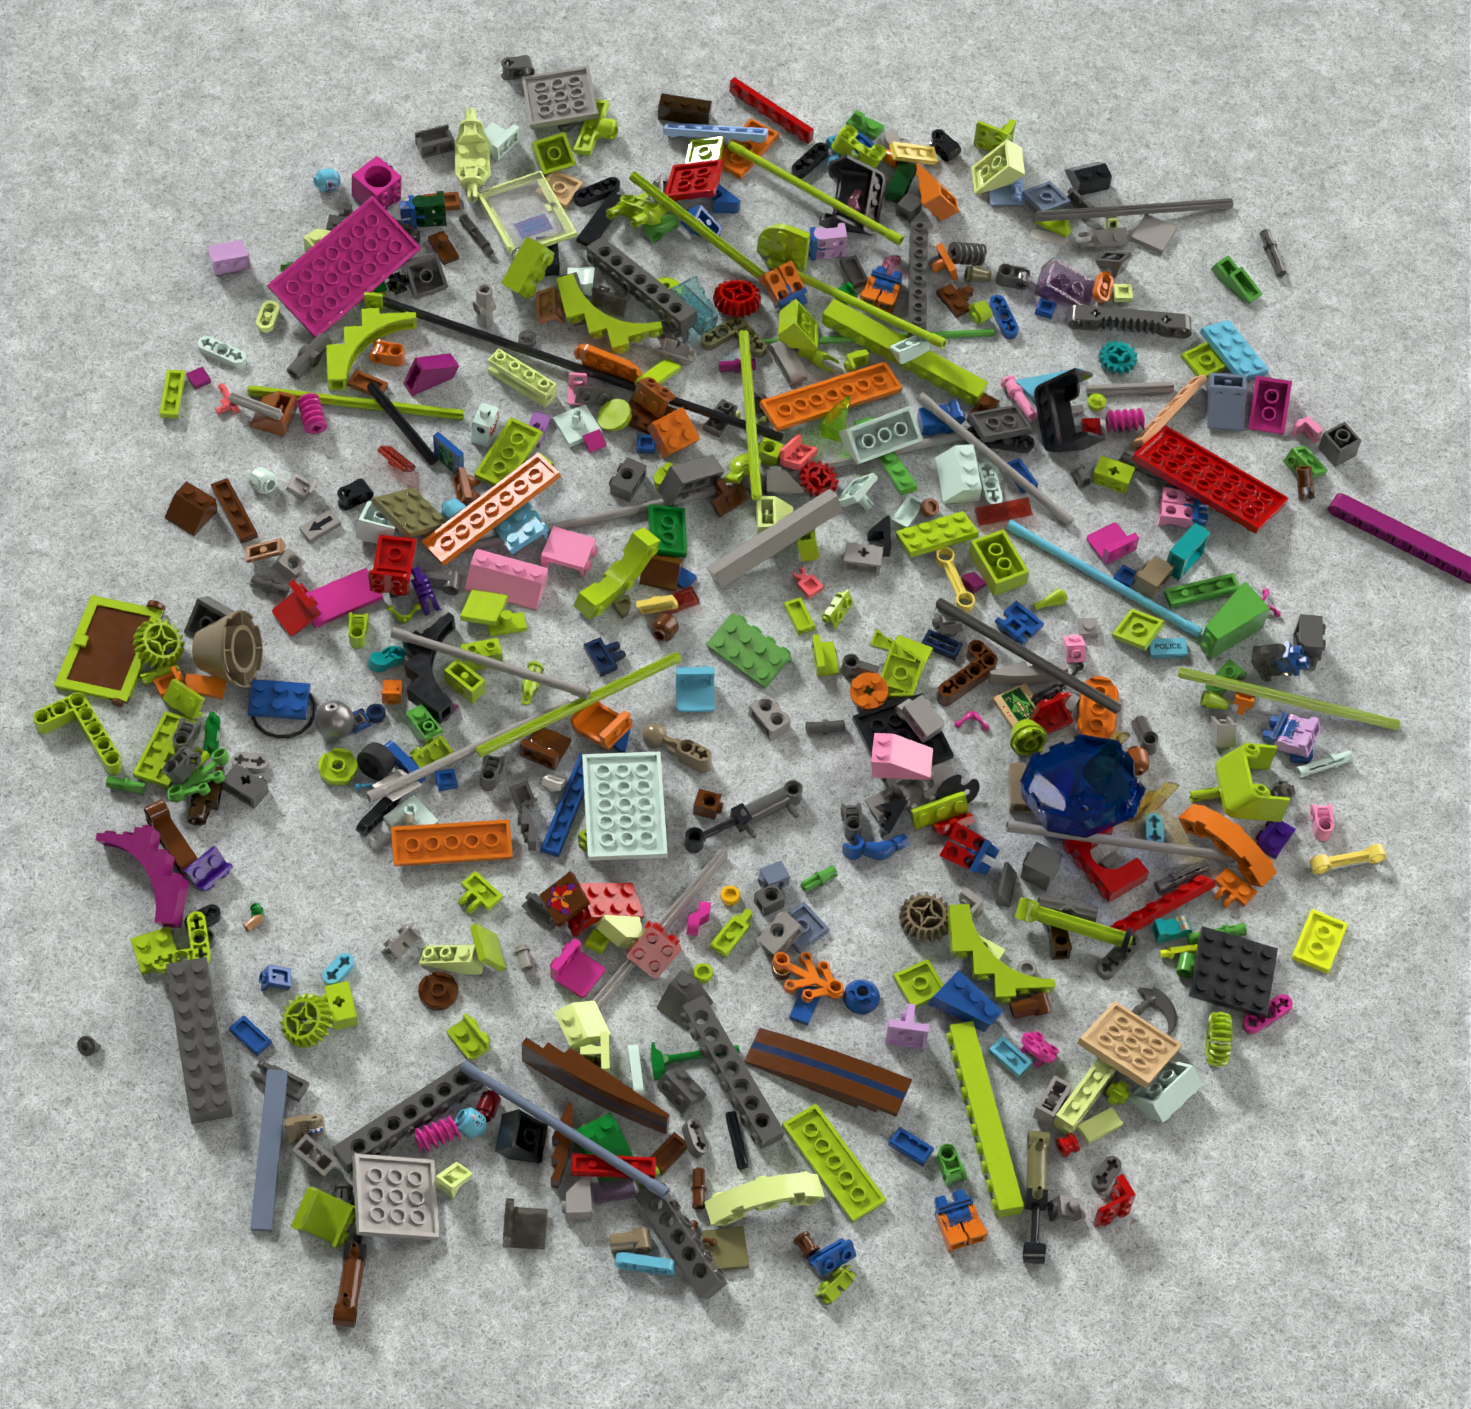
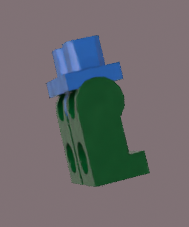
[399,191,447,229]

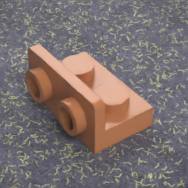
[535,286,565,324]

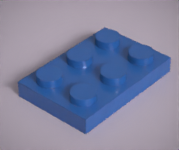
[247,679,311,720]

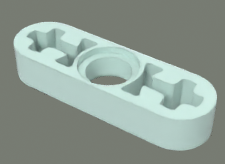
[198,336,246,368]
[978,461,1003,510]
[627,1044,644,1097]

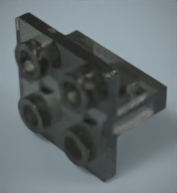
[590,285,631,318]

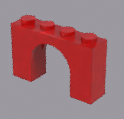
[1062,814,1149,903]

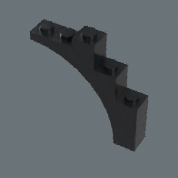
[402,612,456,724]

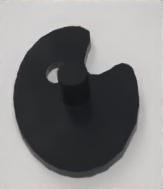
[936,774,980,804]

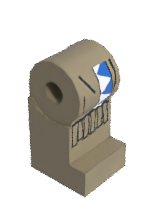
[284,1114,325,1143]

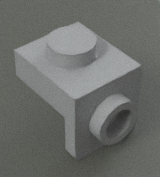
[285,473,318,501]

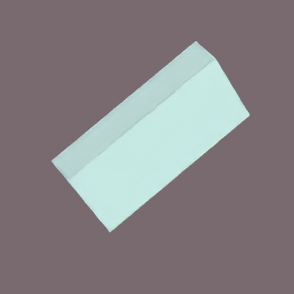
[891,494,923,529]

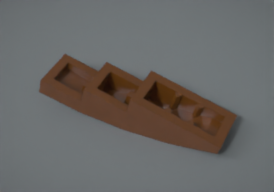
[551,1102,573,1189]

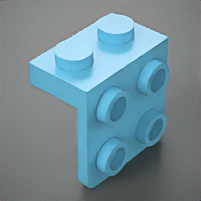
[675,666,715,712]

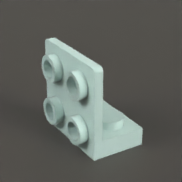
[484,122,520,161]

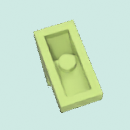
[435,1162,473,1199]

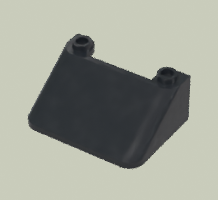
[819,155,886,235]

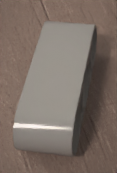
[769,341,807,386]

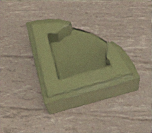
[612,594,631,619]

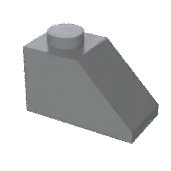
[765,466,803,494]
[1210,715,1236,750]
[562,1176,592,1221]

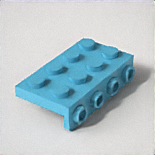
[494,502,549,554]

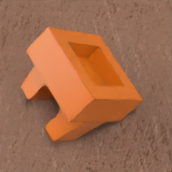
[1233,692,1255,715]

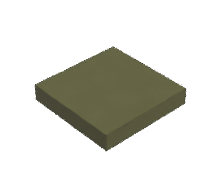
[702,1226,749,1271]

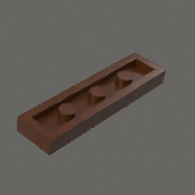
[210,478,258,544]

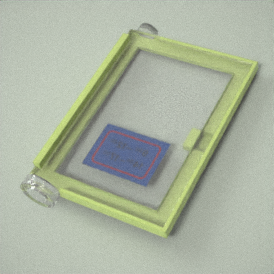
[478,171,577,260]

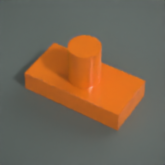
[930,243,958,281]

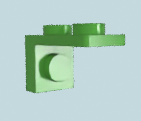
[1205,659,1248,696]

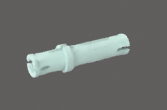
[1296,750,1354,778]

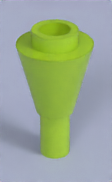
[1033,587,1068,611]

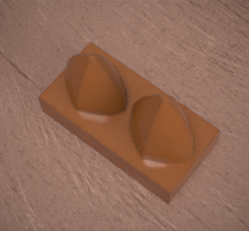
[452,467,481,506]

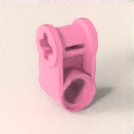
[1310,804,1334,841]

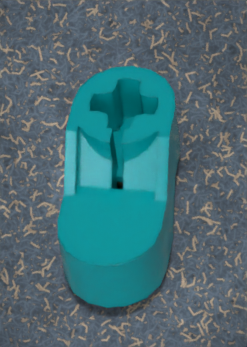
[367,646,406,672]

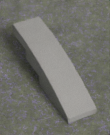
[988,661,1068,686]

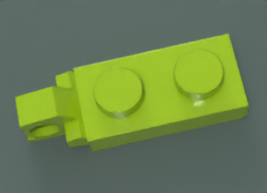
[710,908,753,958]

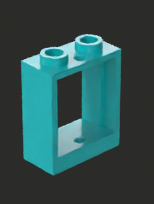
[1167,523,1210,581]

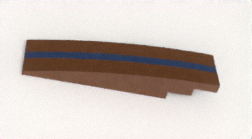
[744,1028,912,1117]
[522,1037,670,1134]

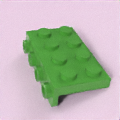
[706,613,792,689]

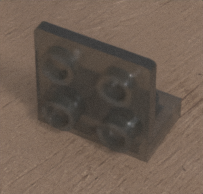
[503,1198,548,1250]

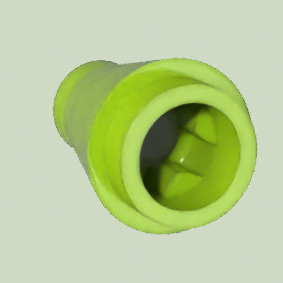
[1200,690,1230,710]

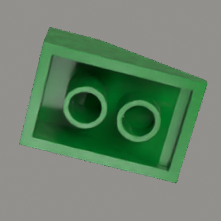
[575,1113,633,1191]

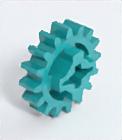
[1098,340,1138,376]

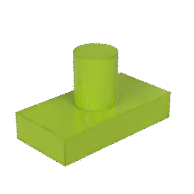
[487,610,527,637]

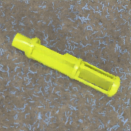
[1160,944,1197,959]

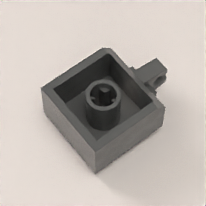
[1293,614,1326,671]

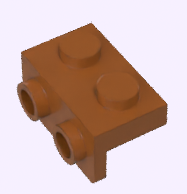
[632,377,676,418]

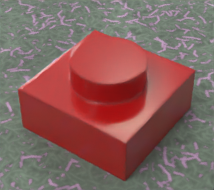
[1081,418,1102,435]

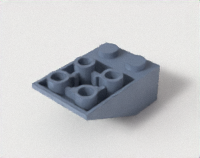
[1207,372,1246,431]

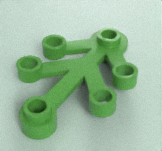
[167,748,229,802]

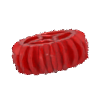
[713,279,761,318]

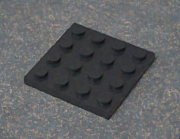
[852,693,954,781]
[1188,926,1278,1019]

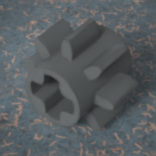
[1270,781,1296,801]

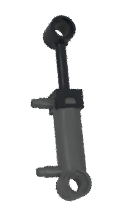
[684,780,803,853]

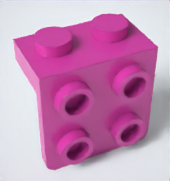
[1086,522,1139,565]
[550,938,605,998]

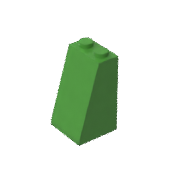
[1200,582,1270,659]

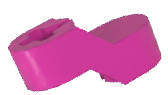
[686,901,711,936]

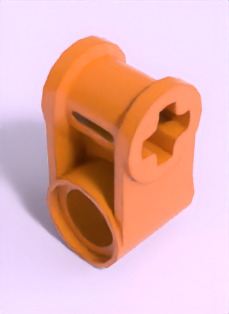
[369,340,405,367]

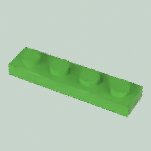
[1163,573,1240,609]

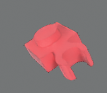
[792,567,824,600]

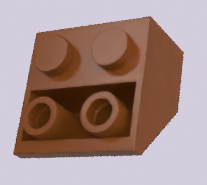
[250,391,297,437]

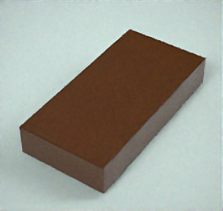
[650,1132,687,1175]

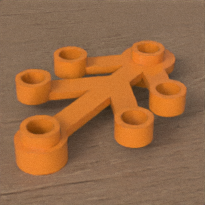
[772,952,844,1003]

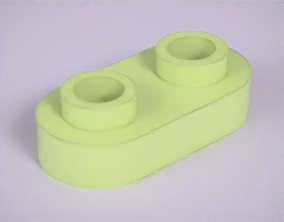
[256,300,280,333]

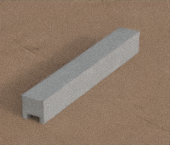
[706,489,843,588]

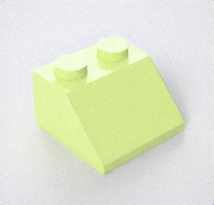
[554,1001,612,1053]

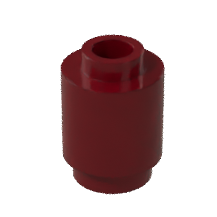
[475,1090,502,1122]

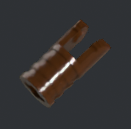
[1296,466,1315,501]

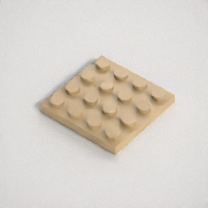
[1077,1001,1182,1088]

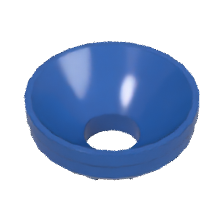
[843,979,880,1015]

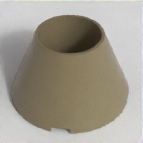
[192,610,263,688]

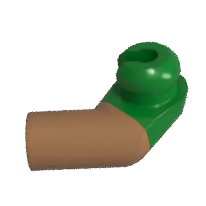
[243,903,264,932]

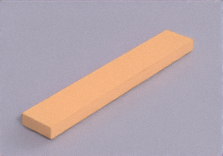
[1131,374,1208,448]

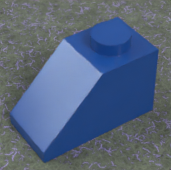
[680,205,723,237]

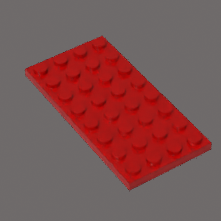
[1131,425,1289,534]

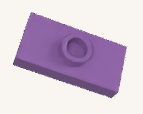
[528,411,551,448]

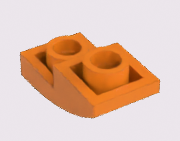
[184,674,226,700]

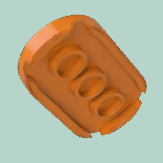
[574,344,642,382]
[1077,676,1119,744]

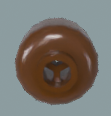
[651,614,679,642]

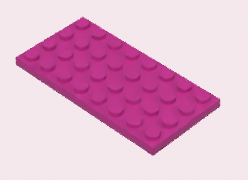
[267,196,421,338]

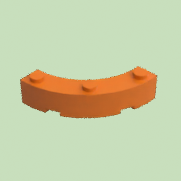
[1178,804,1277,887]

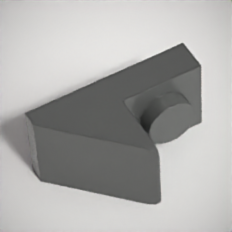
[1095,250,1132,278]

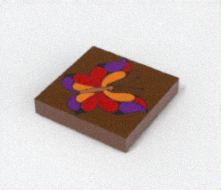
[539,871,591,927]

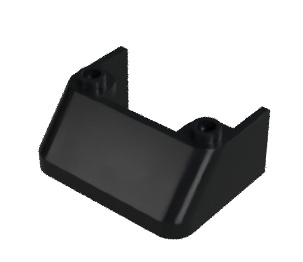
[1034,368,1105,453]

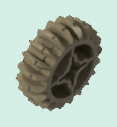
[899,892,948,944]

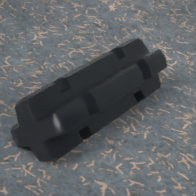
[1031,684,1062,705]

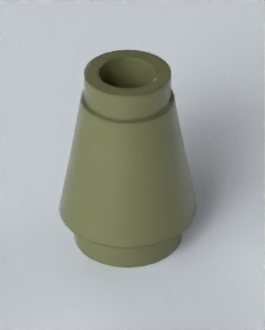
[964,265,992,282]

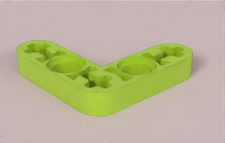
[151,911,211,974]

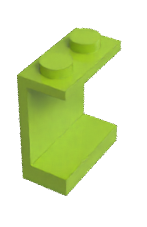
[290,1187,356,1248]

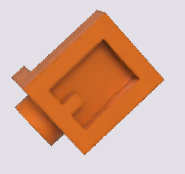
[381,680,403,705]

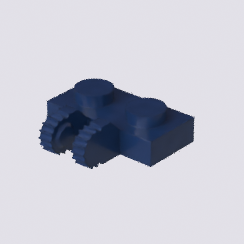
[583,637,626,677]

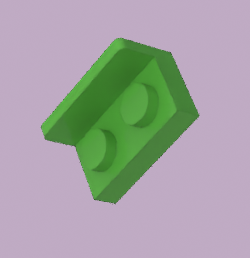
[1283,445,1328,478]

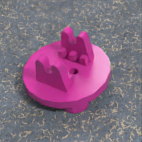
[1020,1031,1059,1068]

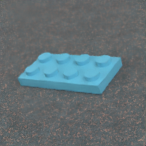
[1200,320,1269,381]

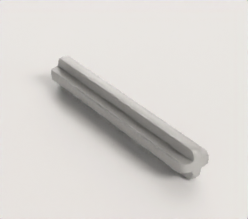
[228,392,283,420]

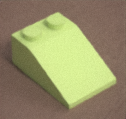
[972,139,1025,195]

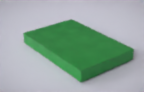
[648,504,687,558]

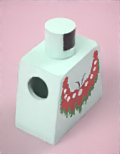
[471,403,501,447]

